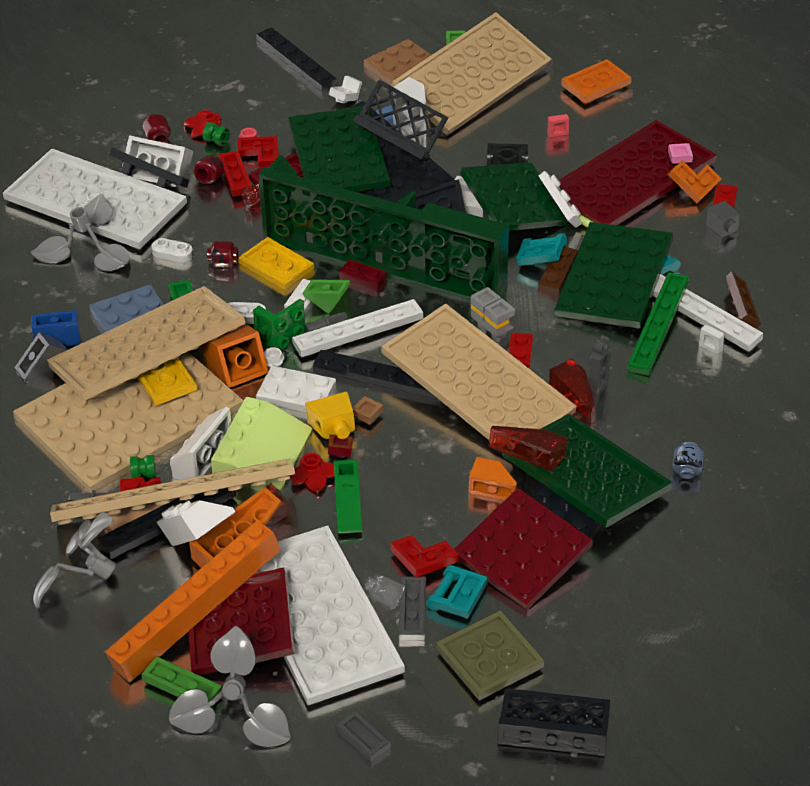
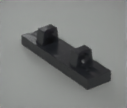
[109,147,189,190]

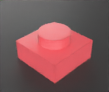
[547,114,569,138]

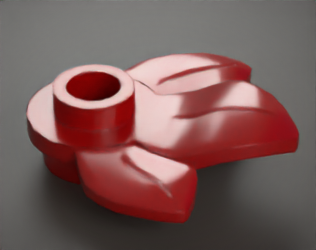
[183,110,222,138]
[290,452,334,492]

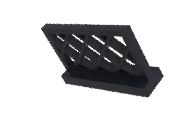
[353,80,448,162]
[498,688,610,756]

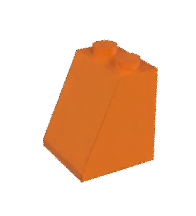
[201,324,269,388]

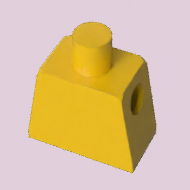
[305,391,355,439]

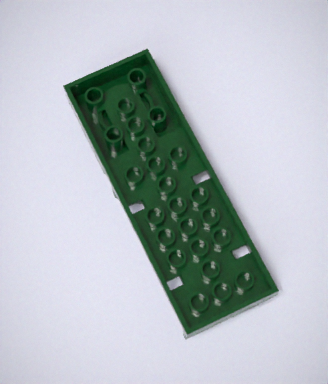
[259,155,509,300]

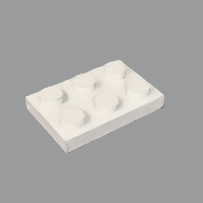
[256,366,336,412]

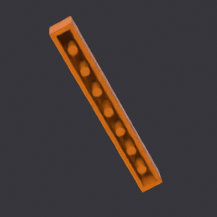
[105,520,281,683]

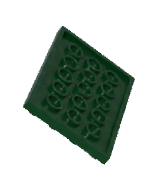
[288,106,391,192]
[554,222,673,328]
[502,414,673,528]

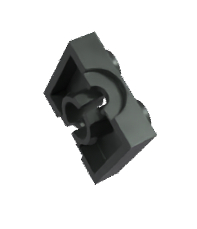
[486,143,528,166]

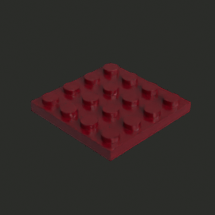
[453,488,593,610]
[189,567,295,675]

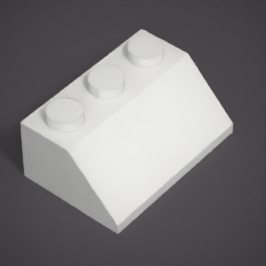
[393,77,426,147]
[122,136,194,188]
[170,407,231,480]
[157,501,235,546]

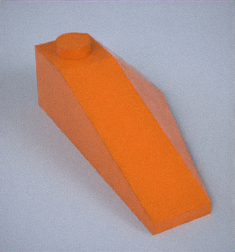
[189,487,281,568]

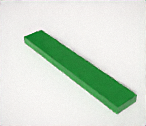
[627,272,689,376]

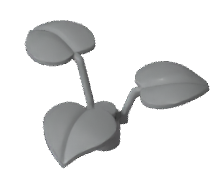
[31,194,130,271]
[33,512,116,608]
[169,626,291,747]

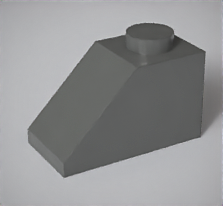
[15,332,67,381]

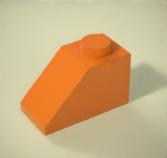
[469,457,517,501]

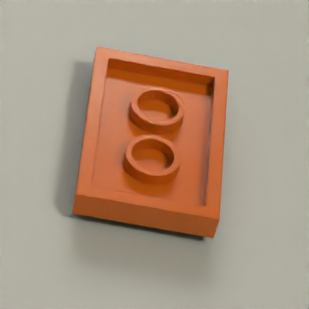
[561,59,632,104]

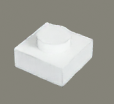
[699,324,725,355]

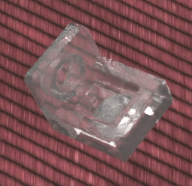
[364,574,406,609]

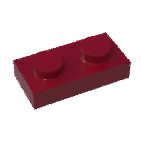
[339,260,387,291]

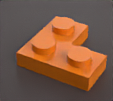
[668,160,722,203]

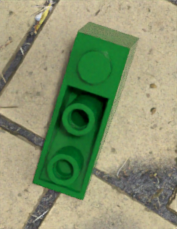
[334,460,362,534]

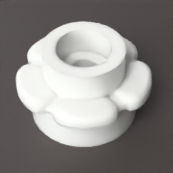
[264,347,284,368]

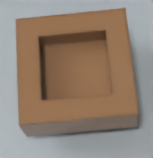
[352,396,384,425]

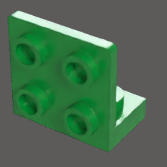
[253,299,305,350]

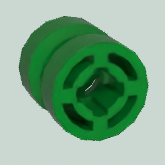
[203,122,230,147]
[130,454,156,478]

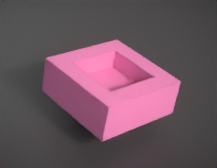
[668,143,693,164]

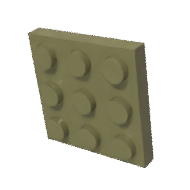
[436,610,544,700]

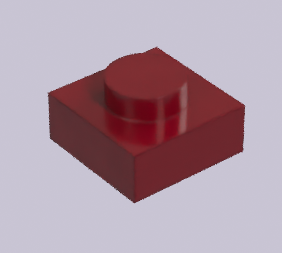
[328,434,353,457]

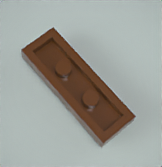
[538,246,578,296]
[725,272,761,329]

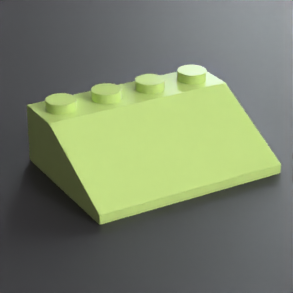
[211,397,313,495]

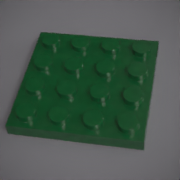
[460,162,568,231]

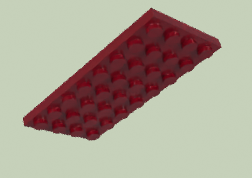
[559,120,717,225]

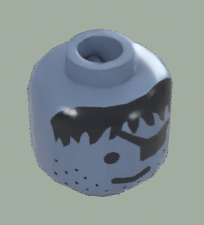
[672,442,705,479]

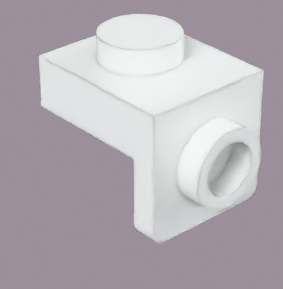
[329,76,362,103]

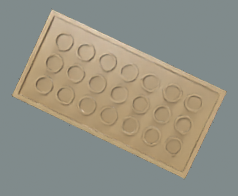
[391,12,552,136]
[47,286,246,401]
[381,304,577,451]

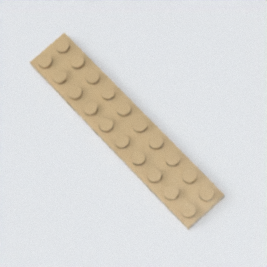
[50,458,295,524]

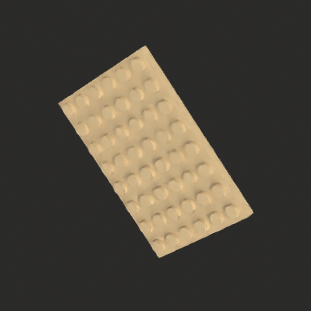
[13,351,244,493]

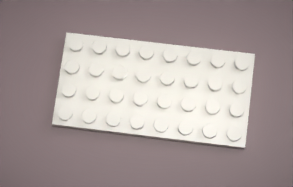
[3,149,187,249]
[256,525,405,705]

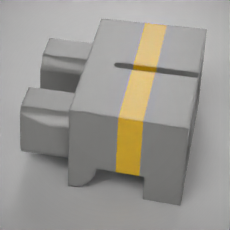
[471,287,515,342]

